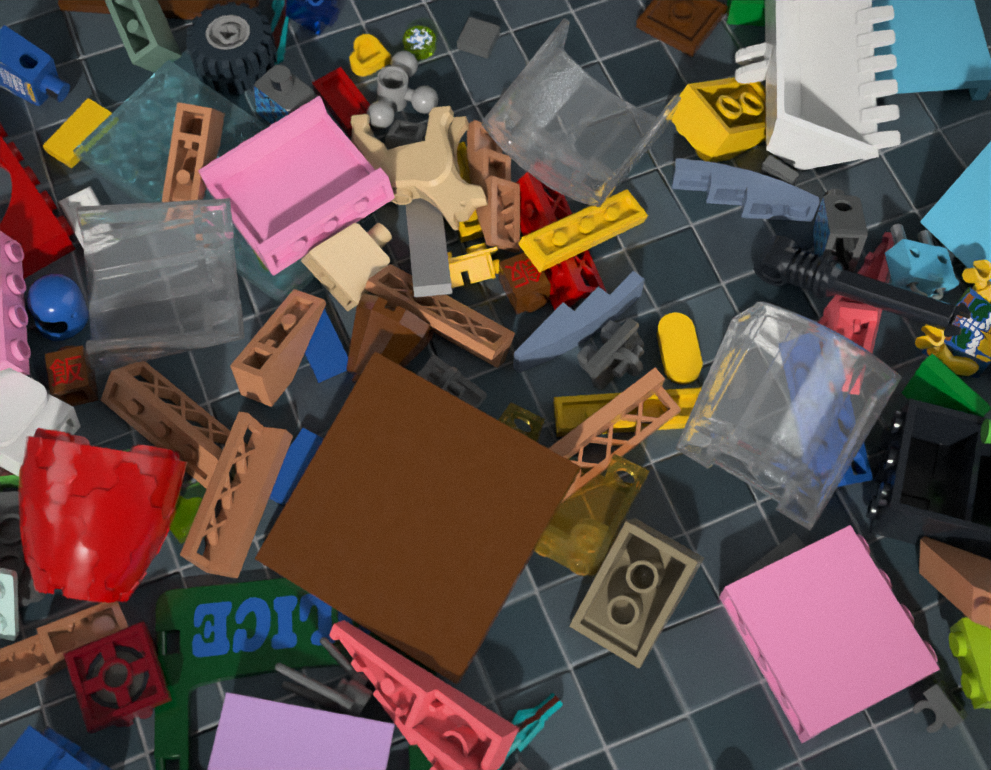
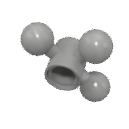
[367,51,438,129]

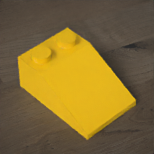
[667,77,766,163]

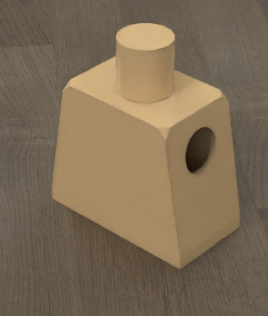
[300,223,392,311]

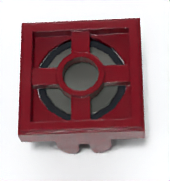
[63,621,172,734]

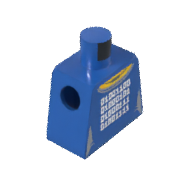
[0,25,70,106]

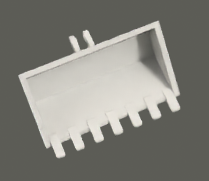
[735,0,901,171]

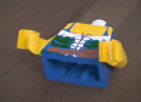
[915,260,991,378]

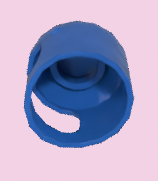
[26,273,89,341]

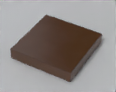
[636,0,728,57]

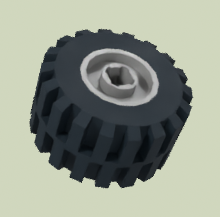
[186,2,277,95]

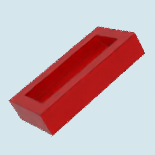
[312,67,371,137]

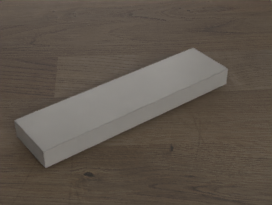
[406,198,452,297]

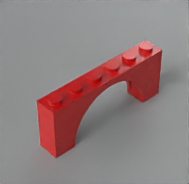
[0,123,75,279]

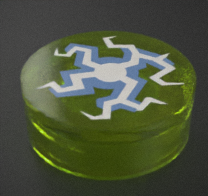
[403,26,436,60]

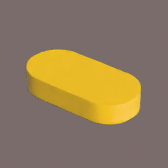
[656,313,703,385]

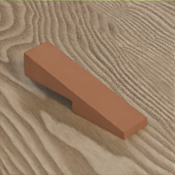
[0,601,128,700]

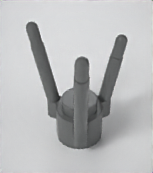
[275,637,374,717]

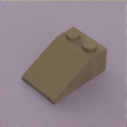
[569,518,704,668]

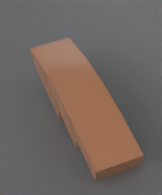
[467,120,520,253]

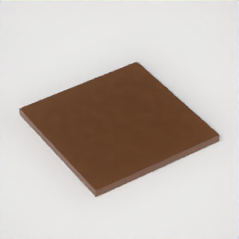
[255,352,581,684]

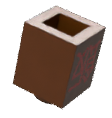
[499,252,551,315]
[45,345,99,407]

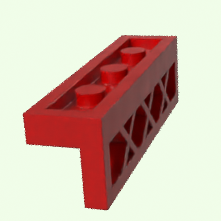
[516,172,607,310]

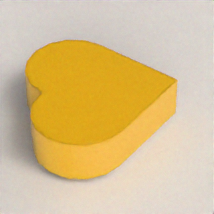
[350,34,391,76]

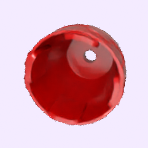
[18,428,188,603]

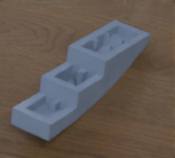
[671,158,819,222]
[513,271,645,373]

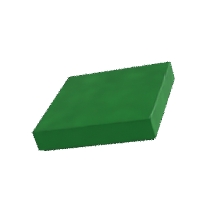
[901,354,991,417]

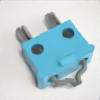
[885,224,960,300]

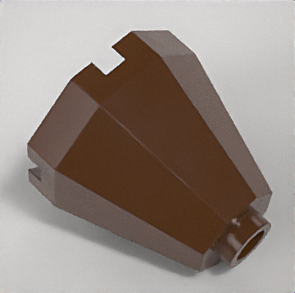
[346,294,434,384]

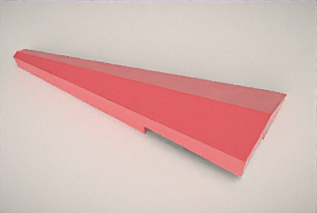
[805,232,894,397]
[329,620,519,770]

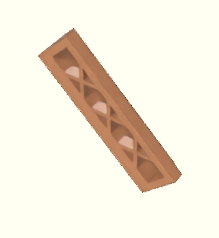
[365,264,515,368]
[101,360,247,489]
[548,367,681,504]
[180,412,293,579]

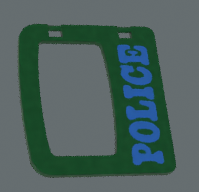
[154,578,437,770]

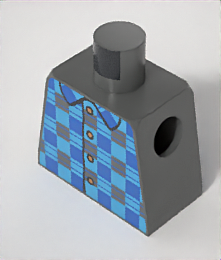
[253,65,316,124]
[813,189,868,272]

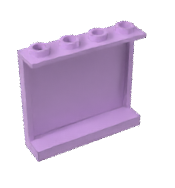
[207,692,395,770]

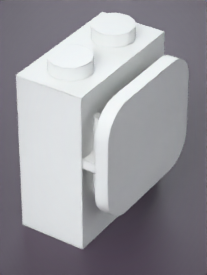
[0,368,81,476]

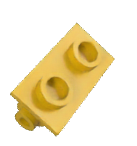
[447,243,499,289]

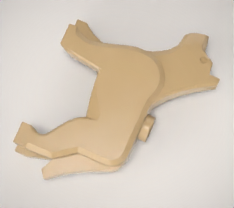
[351,106,488,230]

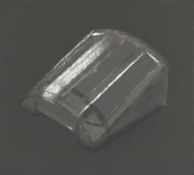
[482,18,682,207]
[76,198,245,372]
[675,301,902,530]

